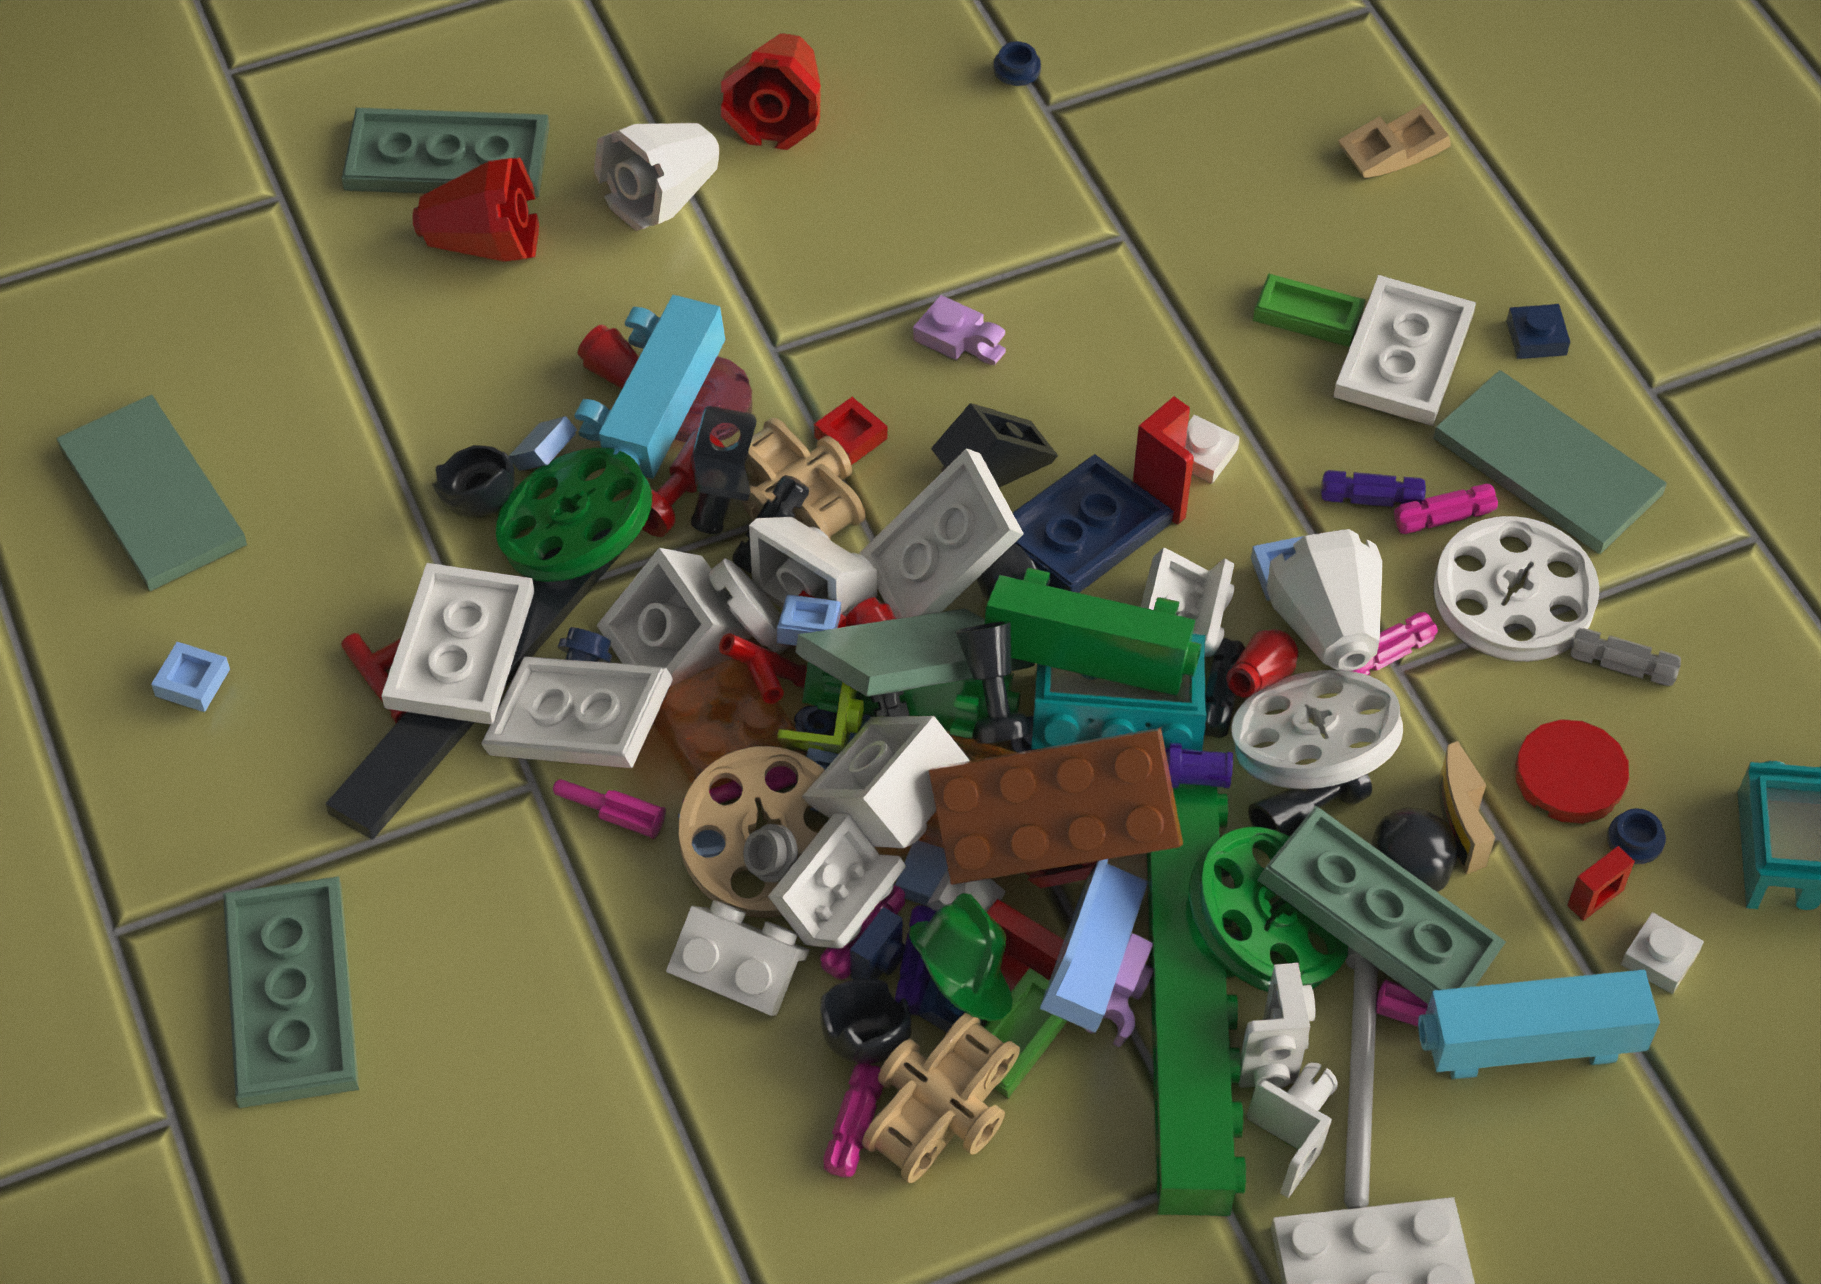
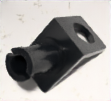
[690,406,757,534]

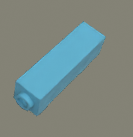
[574,295,725,479]
[1418,969,1660,1080]

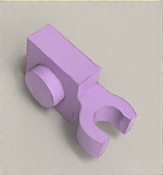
[913,295,1006,365]
[1085,933,1154,1047]

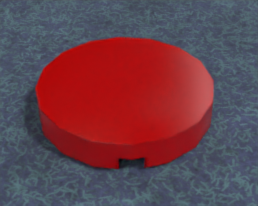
[1515,719,1630,824]

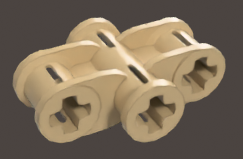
[729,417,866,540]
[862,1013,1020,1183]

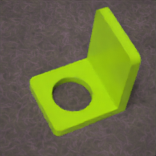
[777,682,864,754]

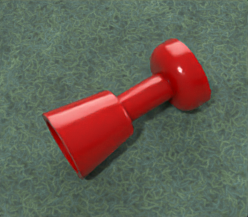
[642,430,725,538]

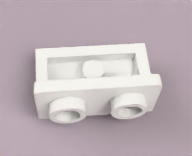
[1141,548,1234,657]
[768,813,906,949]
[666,900,810,1016]
[1238,963,1315,1089]

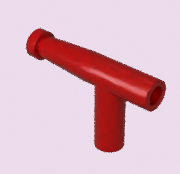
[341,633,406,723]
[719,633,807,704]

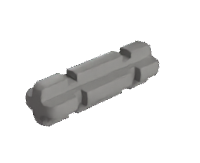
[1571,628,1681,686]

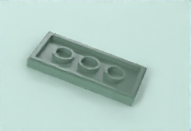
[342,108,550,198]
[1433,370,1667,554]
[56,394,247,591]
[795,608,1035,697]
[1257,806,1506,1004]
[223,876,359,1108]

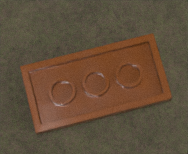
[929,728,1183,885]

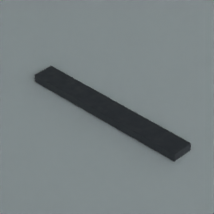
[325,528,625,840]

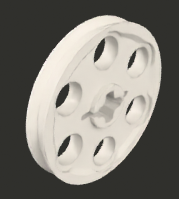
[1434,516,1599,662]
[1232,670,1403,789]

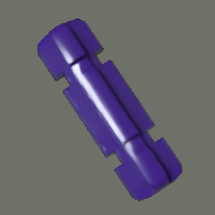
[1321,470,1426,507]
[895,905,936,1016]

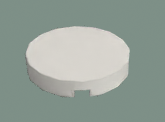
[709,558,790,655]

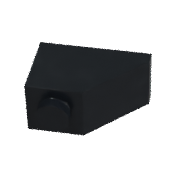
[931,403,1058,488]

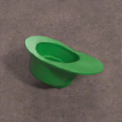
[909,893,1013,1021]

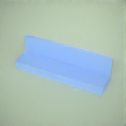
[1040,859,1148,1033]

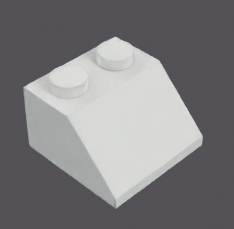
[749,517,877,617]
[597,548,752,699]
[802,716,970,848]

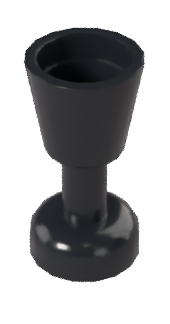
[956,621,1031,744]
[1248,774,1372,837]

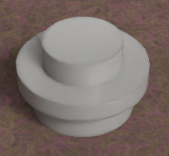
[743,824,798,883]

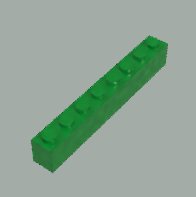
[1146,784,1246,1216]

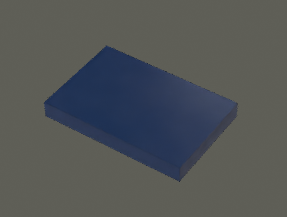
[1013,454,1174,593]

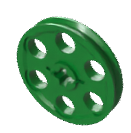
[496,447,652,582]
[1189,827,1348,992]

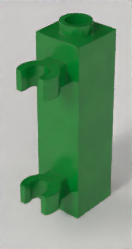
[984,568,1201,696]
[802,662,1021,739]

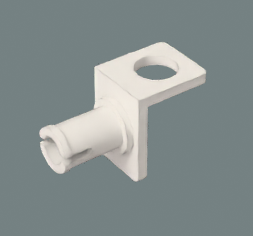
[1247,1062,1338,1198]

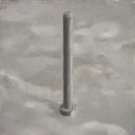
[1344,946,1380,1209]

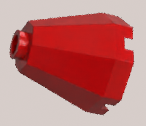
[721,33,821,150]
[412,157,539,262]

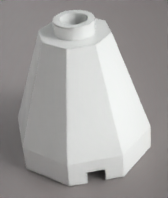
[594,123,719,231]
[1267,529,1382,671]

